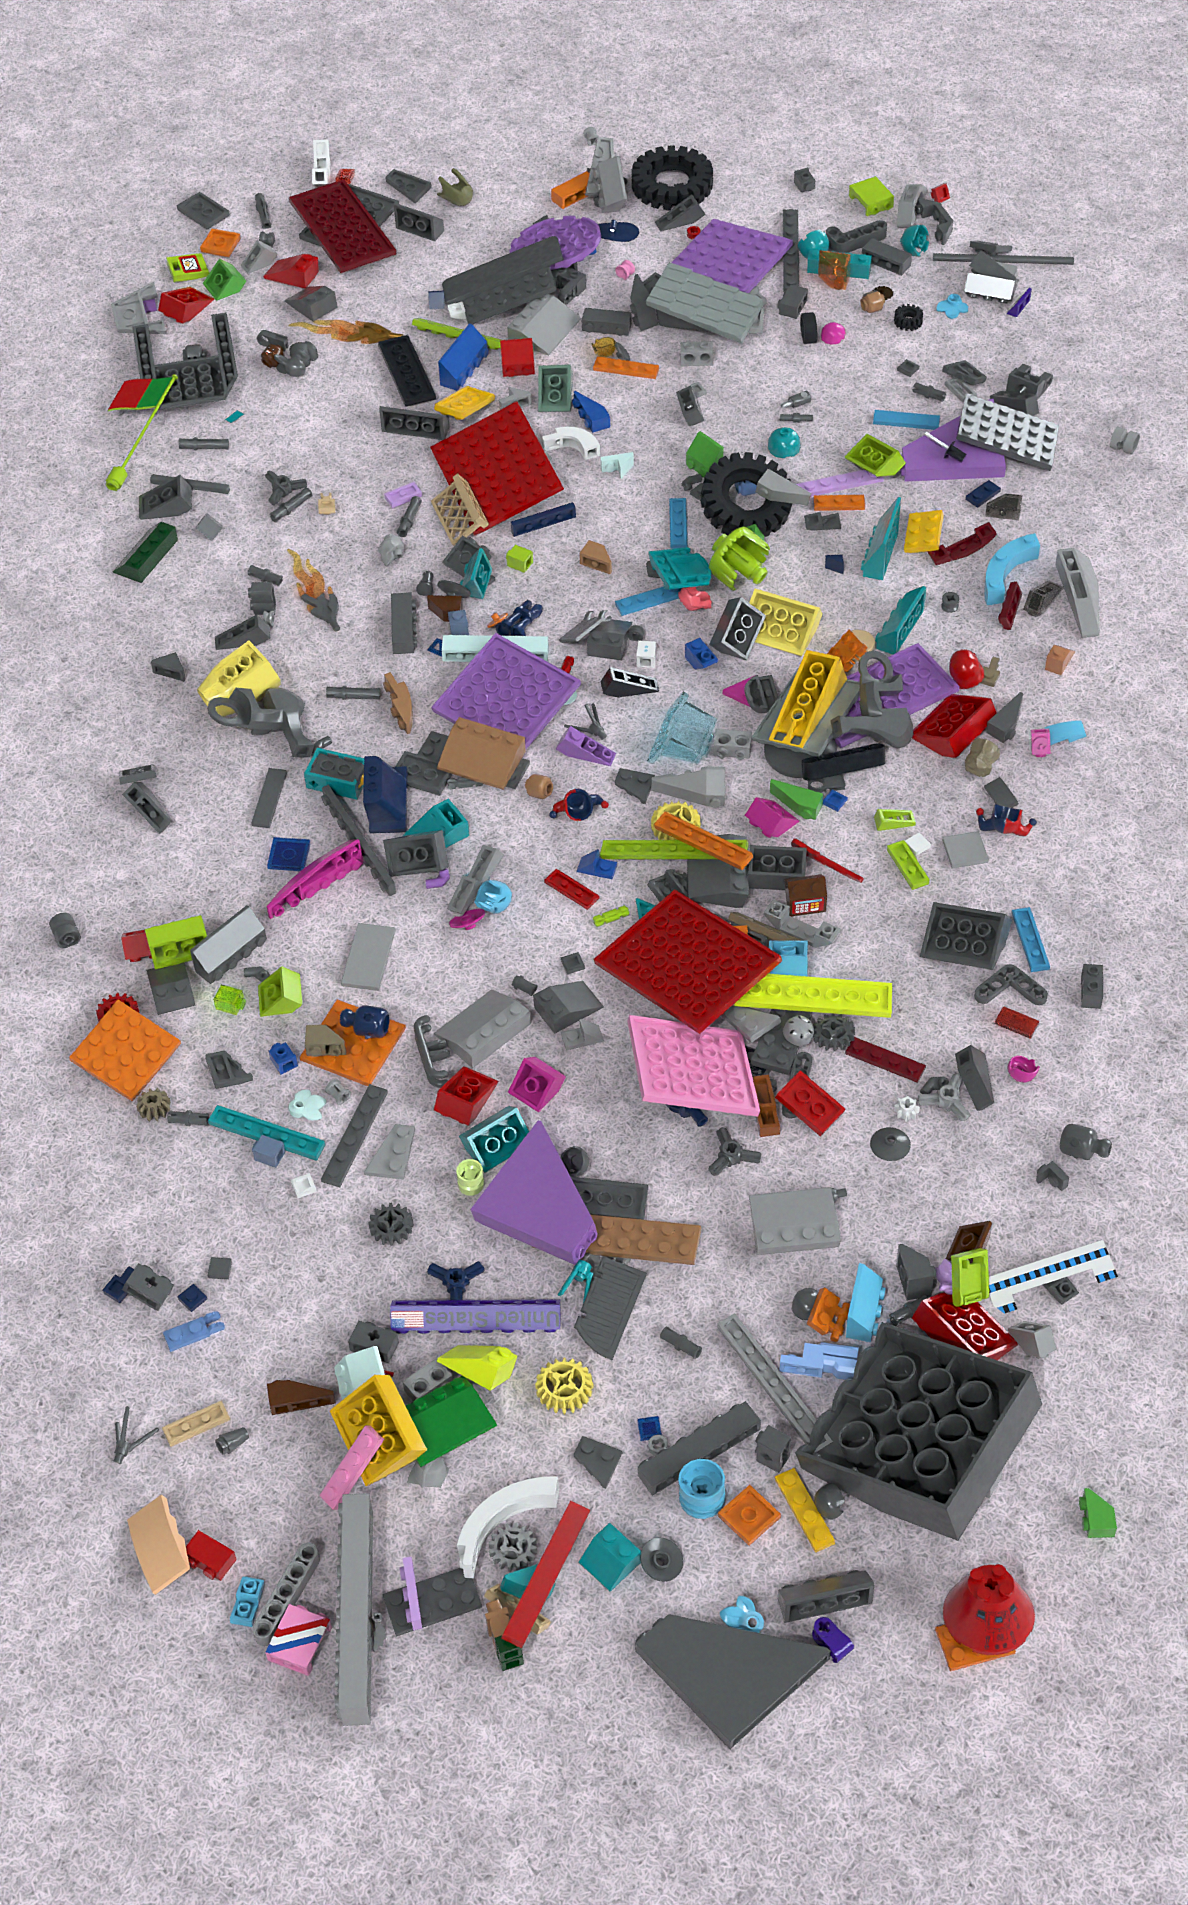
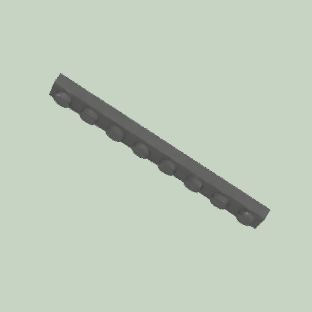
[783,209,799,292]
[321,785,396,896]

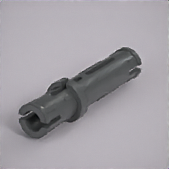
[255,193,271,229]
[179,437,229,450]
[269,487,313,522]
[396,496,422,537]
[326,686,380,700]

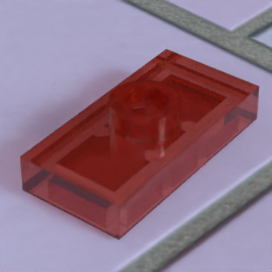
[335,168,355,184]
[995,1006,1039,1039]

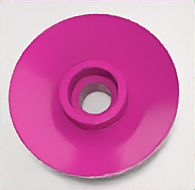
[449,909,485,930]

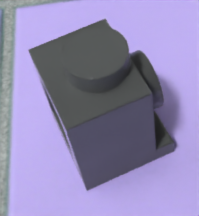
[794,167,816,193]

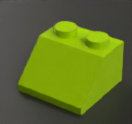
[258,966,302,1017]

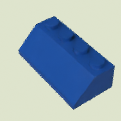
[438,323,489,391]

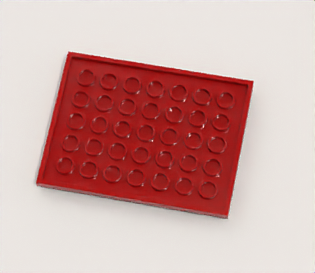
[430,401,564,535]
[593,890,782,1034]

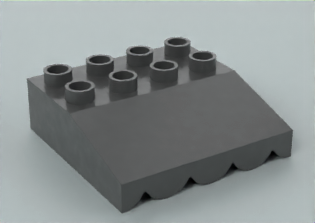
[795,1322,1042,1541]

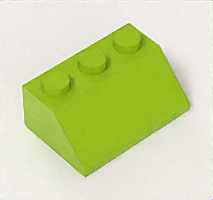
[845,433,906,477]
[145,915,207,970]

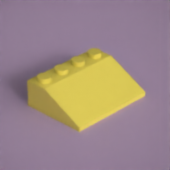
[749,588,823,656]

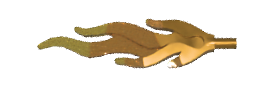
[288,320,403,344]

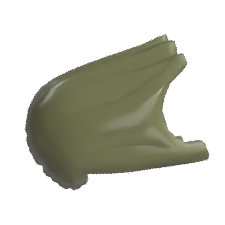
[437,168,473,206]

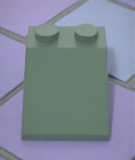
[538,365,573,412]

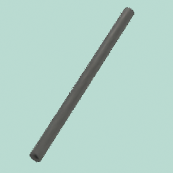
[933,253,1074,265]

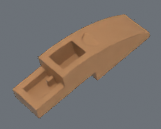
[383,672,413,734]

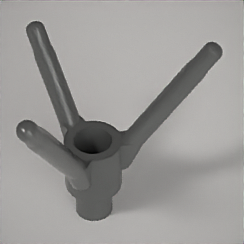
[564,703,607,740]
[113,1406,159,1464]

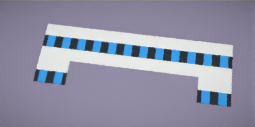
[989,1240,1118,1314]

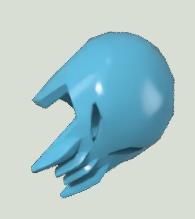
[474,880,512,914]

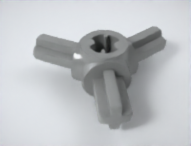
[918,1073,970,1121]

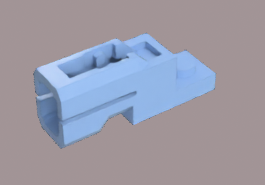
[779,1342,859,1380]

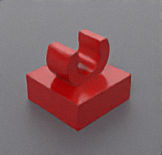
[930,183,950,203]

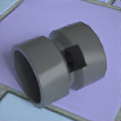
[49,912,81,949]

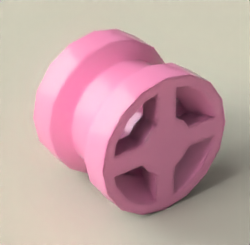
[615,260,635,280]

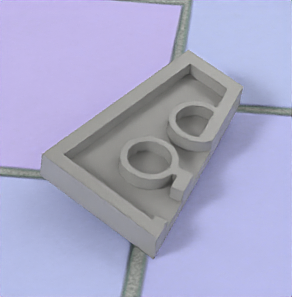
[364,1124,415,1180]

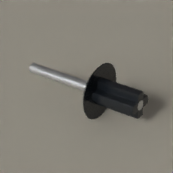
[924,432,967,462]

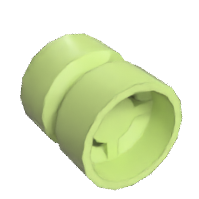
[456,1159,484,1196]

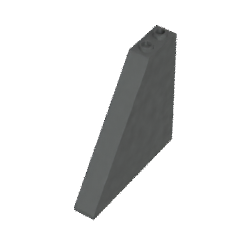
[635,1614,831,1749]

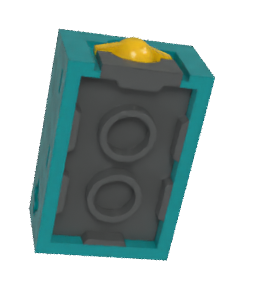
[304,748,364,800]

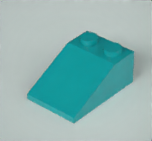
[460,548,492,599]

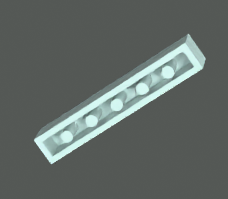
[442,635,549,662]

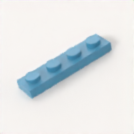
[615,587,682,616]

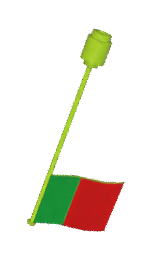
[105,374,178,491]

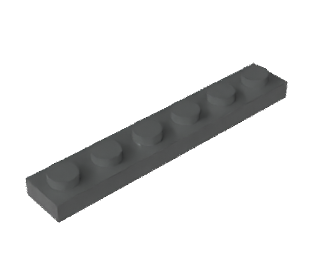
[321,1084,388,1188]

